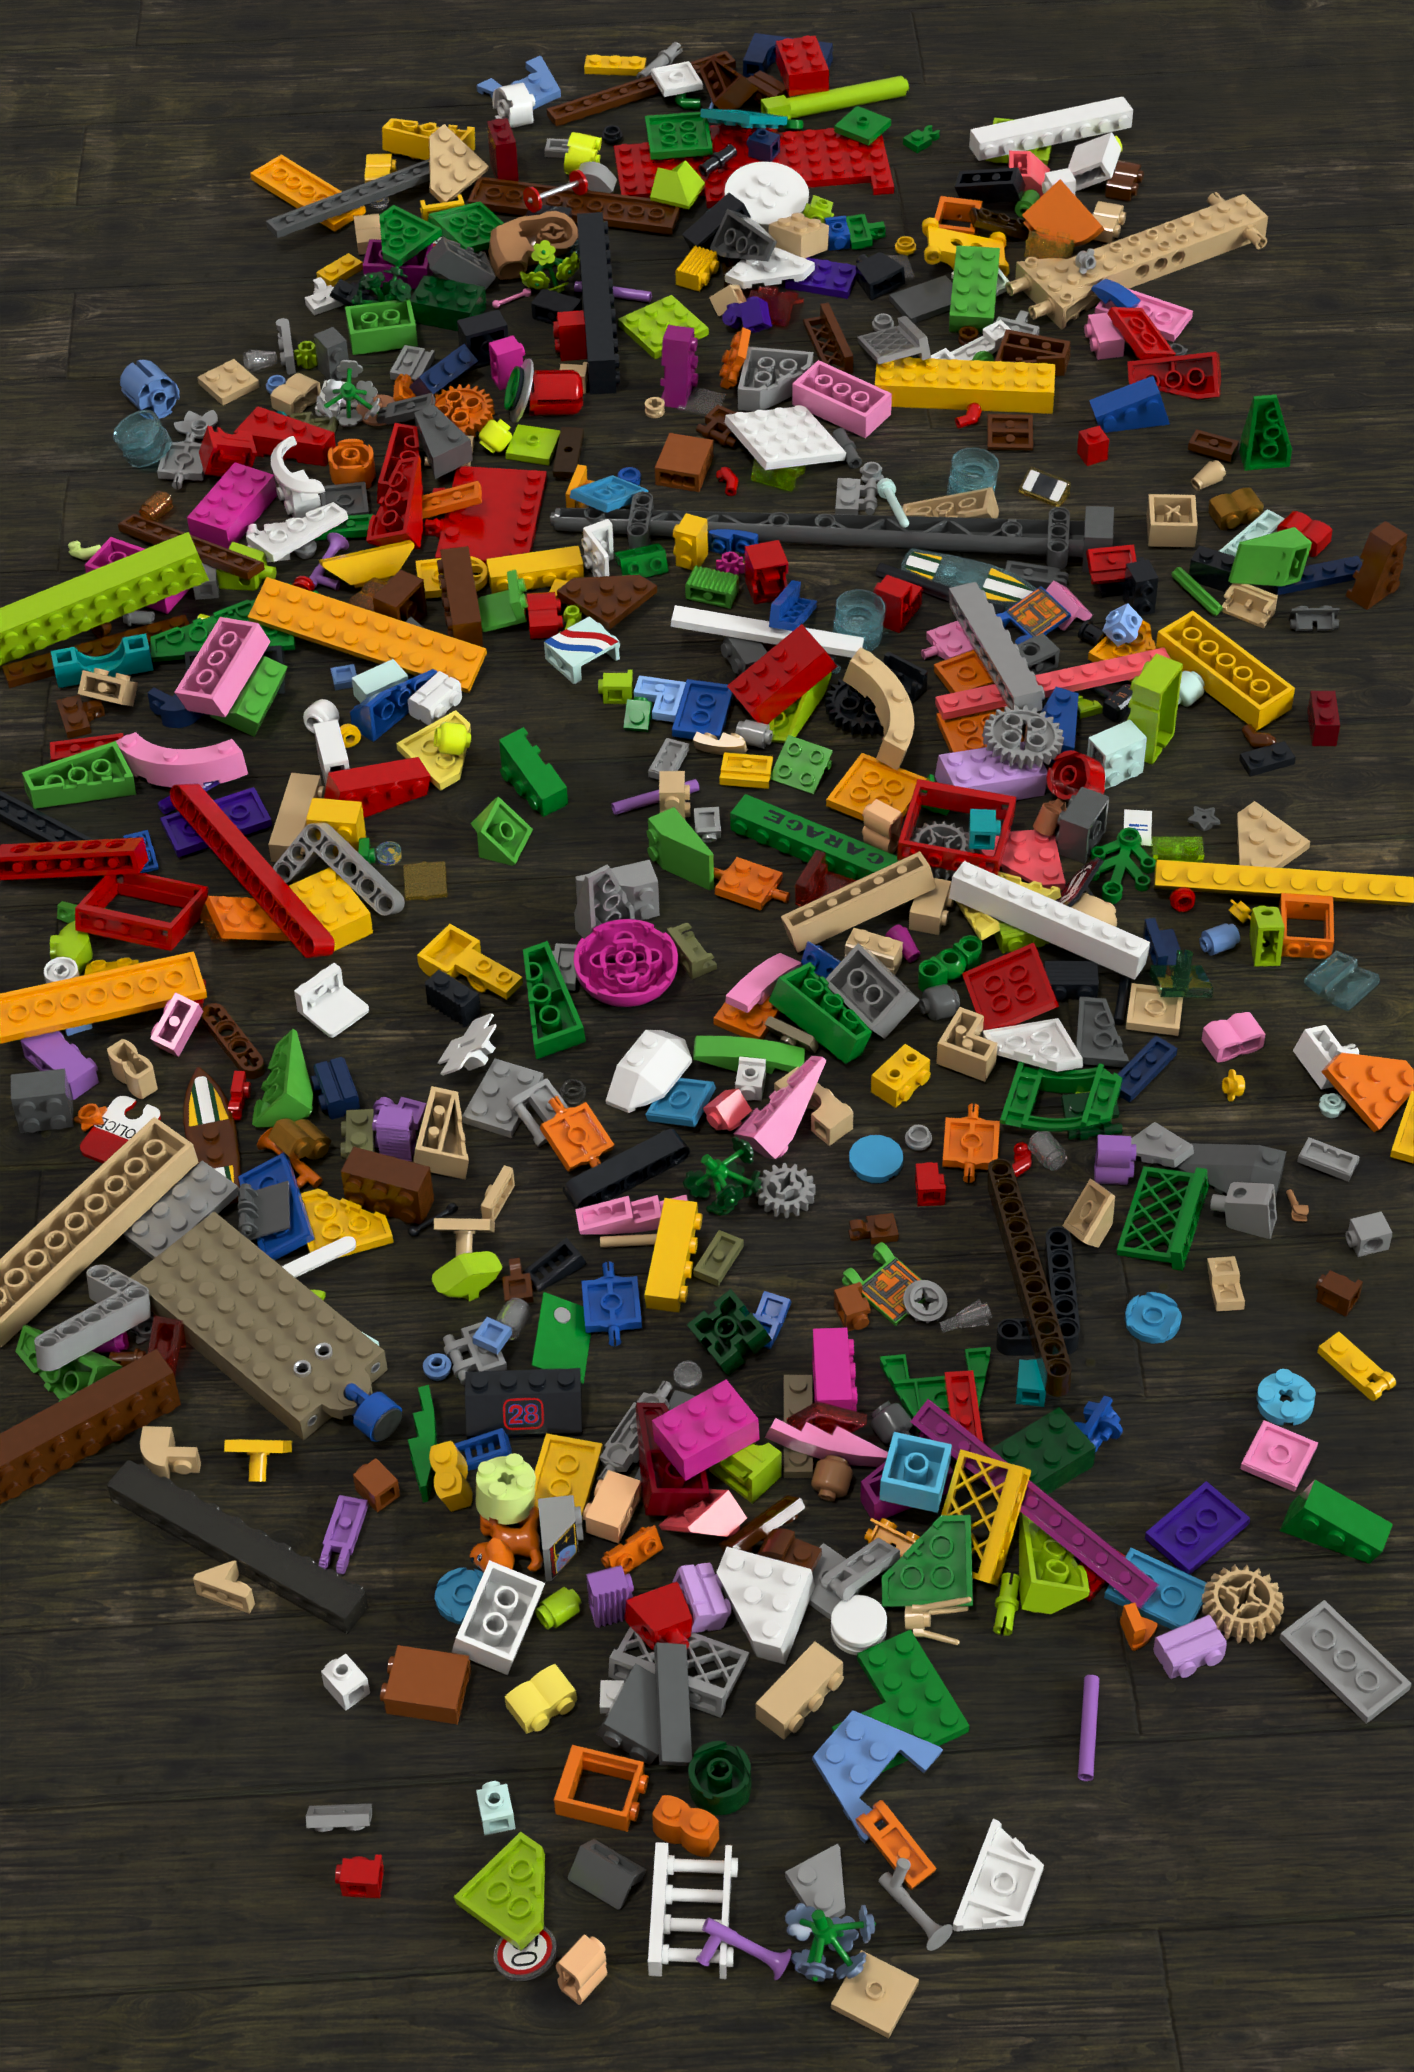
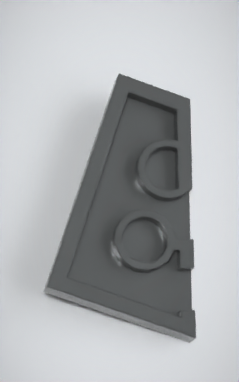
[1076,997,1129,1068]

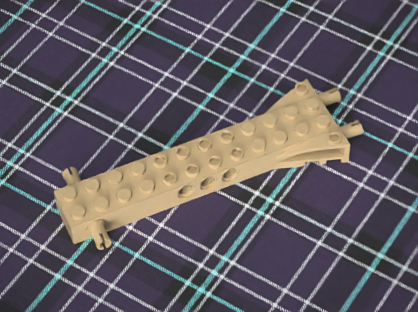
[1005,192,1268,330]

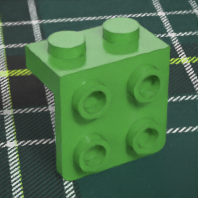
[478,570,528,632]

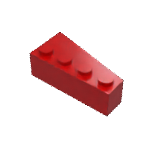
[377,423,423,504]

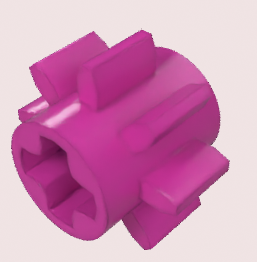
[716,552,745,576]

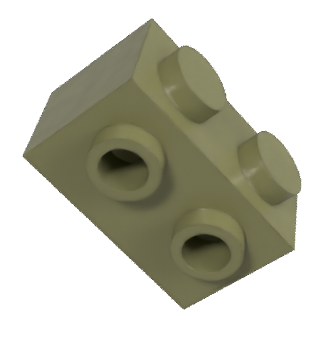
[341,1109,376,1160]

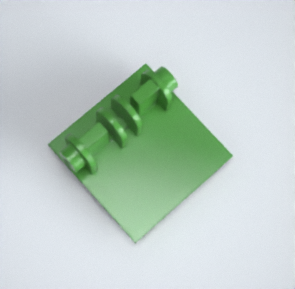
[770,735,833,795]

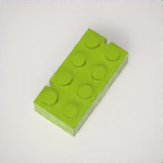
[1127,653,1183,765]

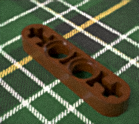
[202,1003,265,1079]

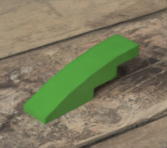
[693,1036,805,1074]

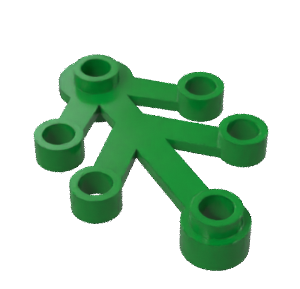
[1091,827,1156,904]

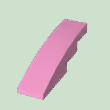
[726,953,802,1013]
[575,1195,688,1235]
[765,1418,888,1467]

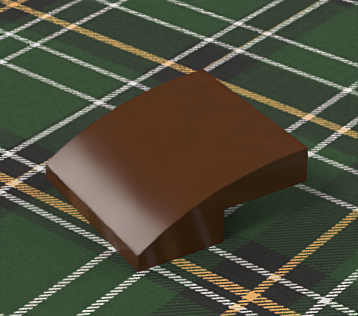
[987,414,1033,451]

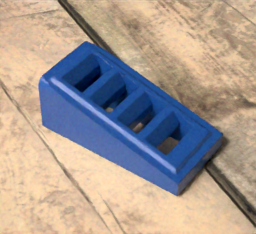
[454,1428,512,1470]

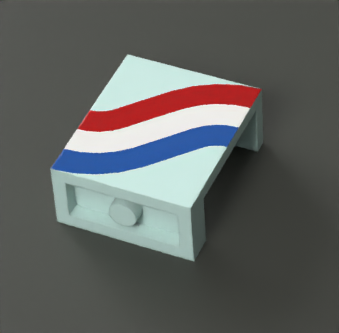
[544,616,620,684]

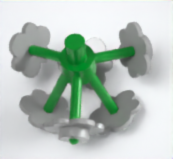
[316,360,380,426]

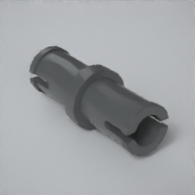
[832,428,862,469]

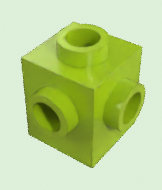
[802,195,834,224]

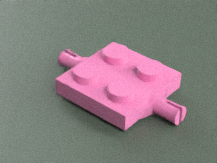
[921,621,974,660]

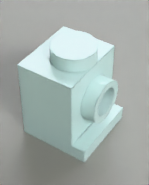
[476,1781,515,1835]

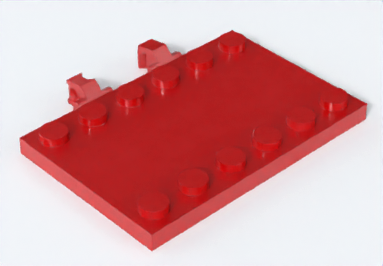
[424,466,547,566]

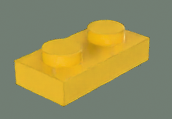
[316,253,363,287]

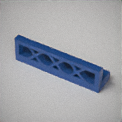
[769,580,817,631]

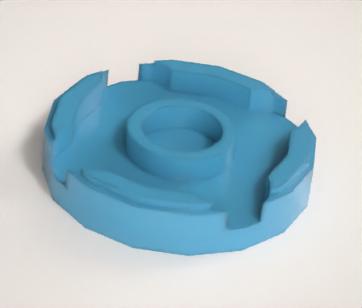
[849,1135,903,1183]
[1124,1292,1182,1344]
[435,1567,484,1624]

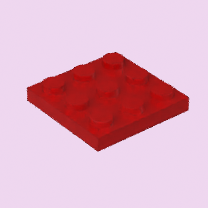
[962,943,1059,1030]

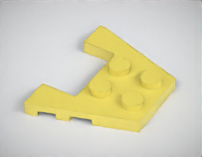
[956,872,1061,940]

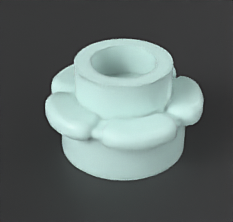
[1319,1093,1346,1118]

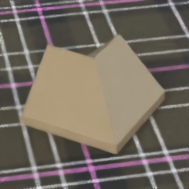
[1063,1179,1115,1248]

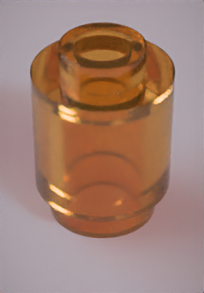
[139,491,173,522]

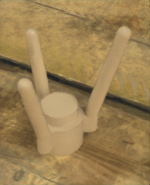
[905,1597,972,1645]

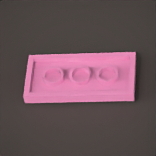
[1095,288,1193,342]

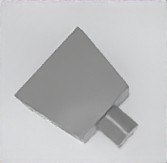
[1211,1182,1277,1239]

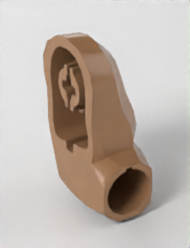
[488,211,578,279]

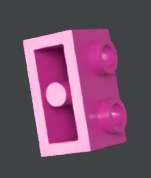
[489,336,525,391]

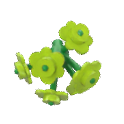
[519,240,580,294]

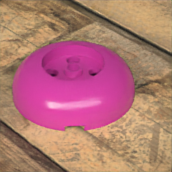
[574,919,678,1007]

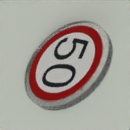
[494,1927,557,1981]

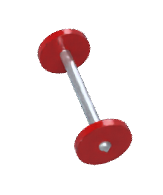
[523,169,588,213]

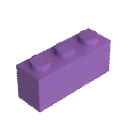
[20,1031,99,1100]

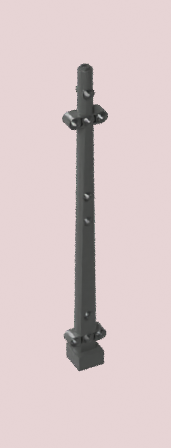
[550,491,1114,573]

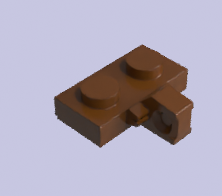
[56,694,105,739]

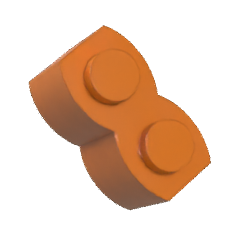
[652,1795,719,1857]

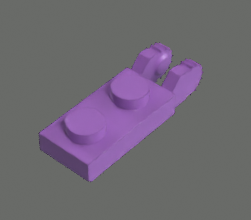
[318,1495,369,1574]

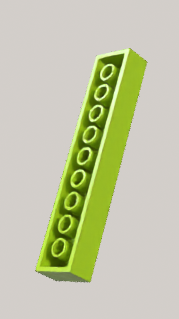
[0,532,209,666]

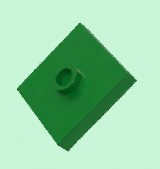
[834,106,891,146]

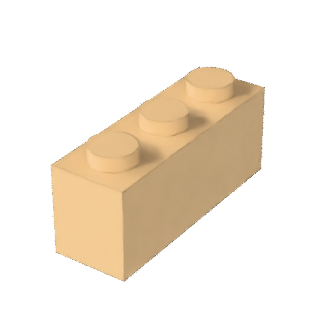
[756,1642,844,1739]

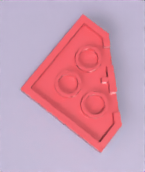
[980,829,1065,890]

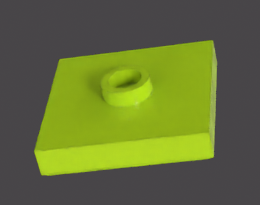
[506,424,560,465]

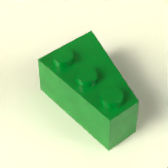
[499,727,568,817]

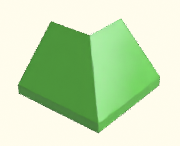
[471,797,533,866]

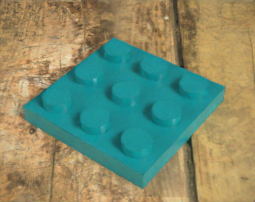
[700,109,788,129]

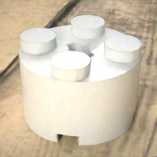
[492,83,535,128]

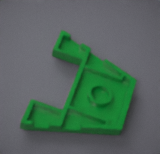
[880,1347,991,1432]

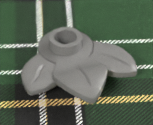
[174,410,218,439]

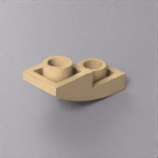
[693,732,748,755]

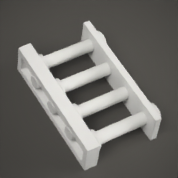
[648,1843,738,1979]

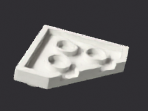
[725,247,815,289]
[982,1018,1083,1072]

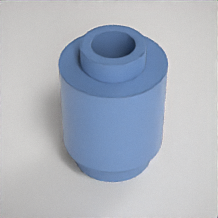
[1199,923,1240,956]

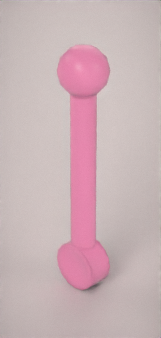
[492,288,531,309]

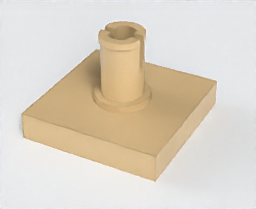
[434,1218,495,1256]

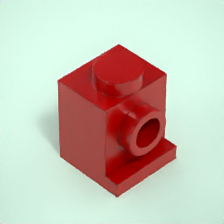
[915,1162,946,1206]
[335,1854,384,1899]

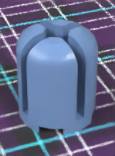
[120,360,180,419]

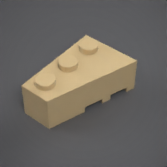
[413,1086,469,1180]

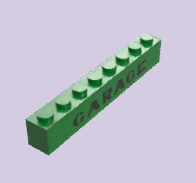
[730,794,908,903]

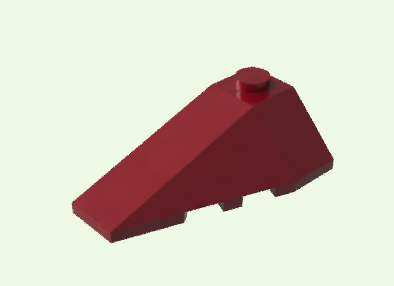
[635,1402,710,1516]

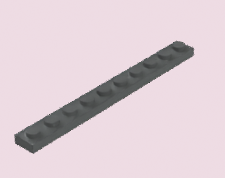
[266,159,430,238]

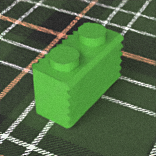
[685,565,739,609]

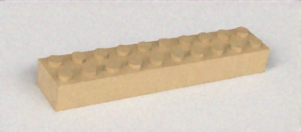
[0,1117,199,1348]

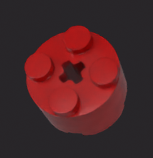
[1047,750,1105,802]

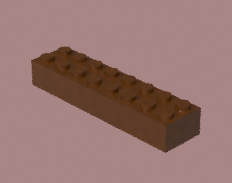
[0,1349,181,1504]

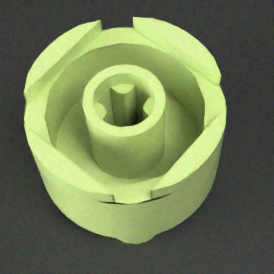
[476,1453,536,1525]

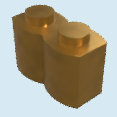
[1208,487,1264,530]
[268,1119,332,1160]

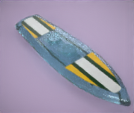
[900,548,1036,609]

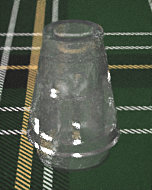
[243,349,277,372]

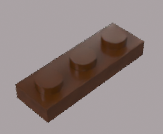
[719,1495,806,1553]

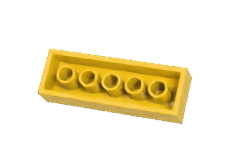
[1156,611,1295,731]

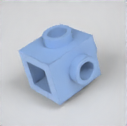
[1102,603,1143,647]

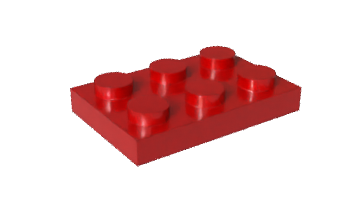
[1107,307,1176,360]

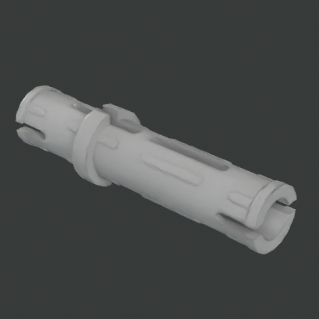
[637,42,683,78]

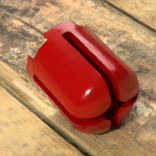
[529,370,583,416]

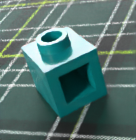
[969,809,1001,850]
[1016,1359,1046,1407]

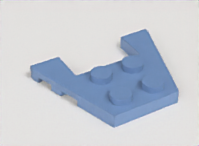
[477,56,561,110]
[812,1710,943,1843]

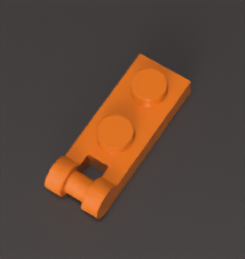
[855,1800,936,1891]

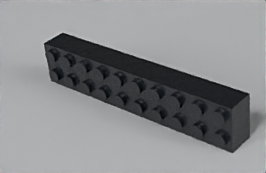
[577,212,620,395]

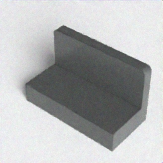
[568,1839,646,1909]

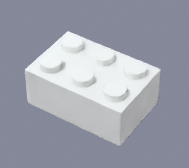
[452,1560,545,1675]

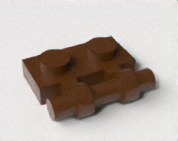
[696,405,738,448]

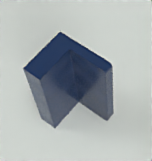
[1143,918,1186,974]

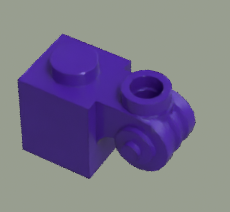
[722,296,772,333]

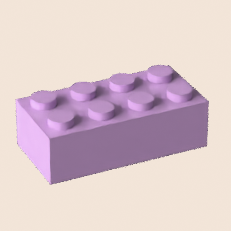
[935,742,1047,800]

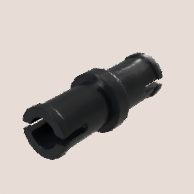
[698,144,737,177]

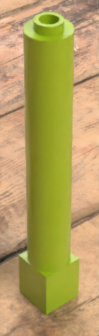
[761,76,909,120]

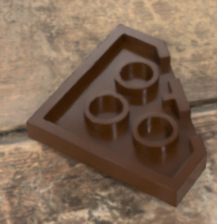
[557,575,657,630]

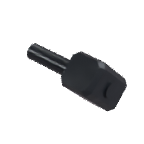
[1089,684,1133,722]

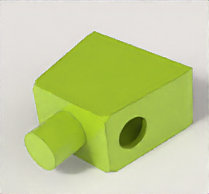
[216,542,276,591]
[1249,906,1285,967]

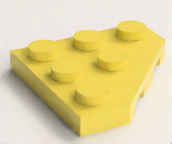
[396,710,471,791]

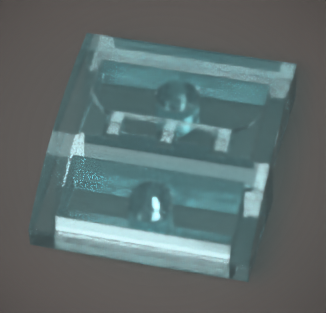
[1304,951,1380,1011]

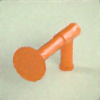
[257,1127,323,1189]

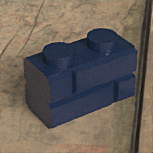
[311,1057,360,1120]

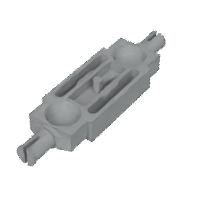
[597,1381,673,1481]

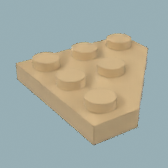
[429,124,489,203]
[1236,801,1310,868]

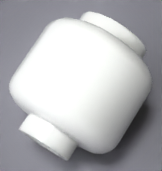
[303,699,340,734]

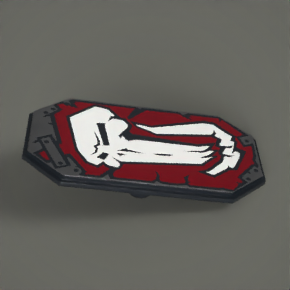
[1056,857,1104,907]

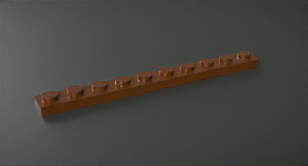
[547,51,736,126]

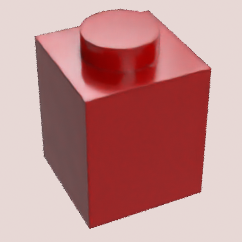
[1077,426,1109,466]

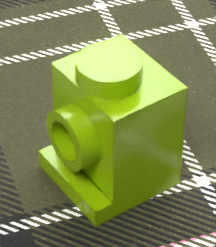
[598,670,633,704]

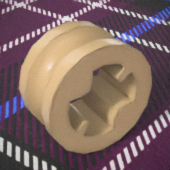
[645,397,665,419]

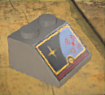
[538,1495,583,1581]

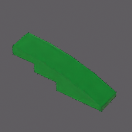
[408,1385,437,1503]

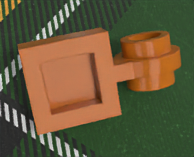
[393,374,416,402]

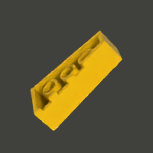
[382,118,475,160]

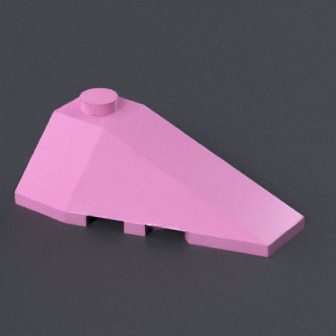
[733,1056,826,1159]

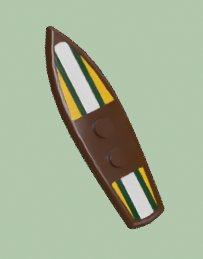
[183,1067,241,1207]

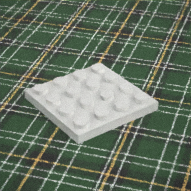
[724,405,846,470]

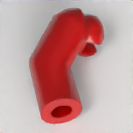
[1012,1142,1032,1178]

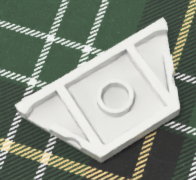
[953,1819,1044,1931]

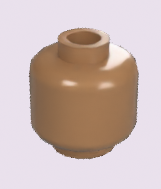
[811,1455,853,1501]

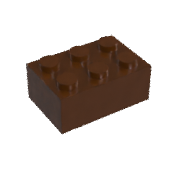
[341,1146,434,1225]

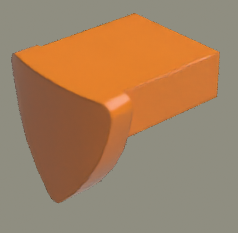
[1120,1602,1158,1651]

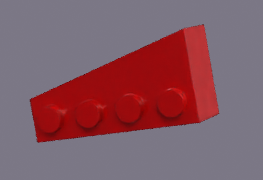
[233,406,336,466]
[324,757,431,818]

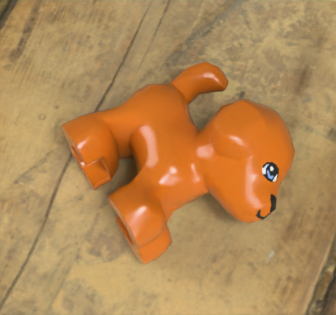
[470,1506,543,1572]

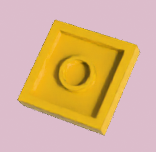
[224,1439,292,1482]

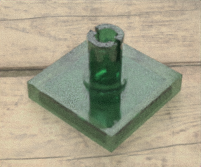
[1149,949,1213,998]

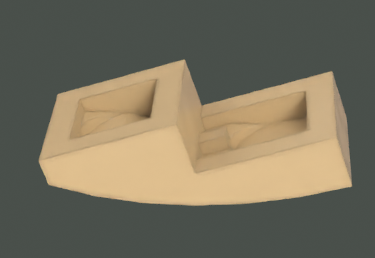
[1207,1256,1245,1311]

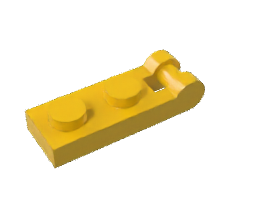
[1317,1332,1396,1401]

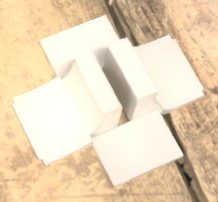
[438,1013,497,1076]

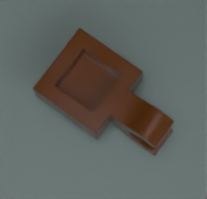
[848,1213,899,1244]
[502,1257,534,1306]

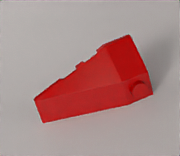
[1127,352,1221,399]
[366,456,423,549]

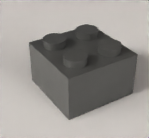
[1055,787,1109,864]
[11,1068,74,1133]

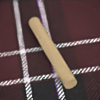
[600,1234,657,1248]

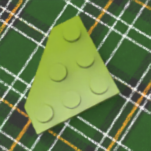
[454,1832,545,1951]

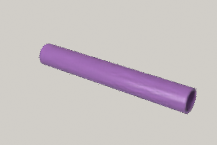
[574,281,652,303]
[611,779,699,815]
[1078,1675,1099,1781]

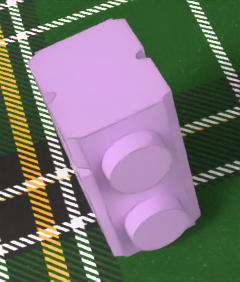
[673,1563,731,1633]
[1153,1615,1227,1679]

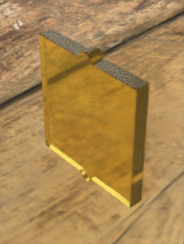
[403,861,447,901]

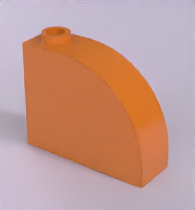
[1022,179,1105,247]

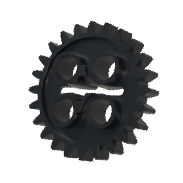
[825,679,884,736]

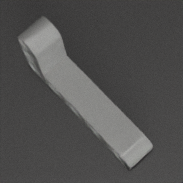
[273,822,405,915]
[34,1265,151,1371]

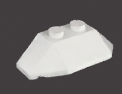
[606,1030,692,1113]

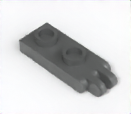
[376,393,436,425]
[1004,560,1069,589]

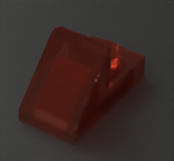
[148,1316,186,1376]

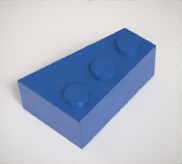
[1089,376,1170,433]

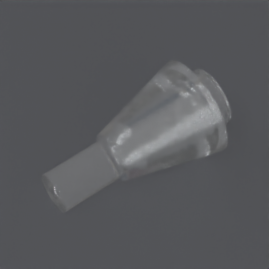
[939,1299,992,1333]

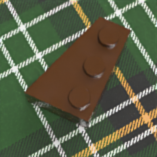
[699,56,759,110]
[995,329,1071,376]
[1346,521,1408,610]

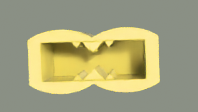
[505,1664,577,1734]

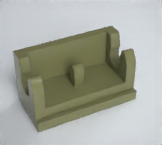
[667,923,717,979]

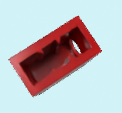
[625,1581,692,1650]

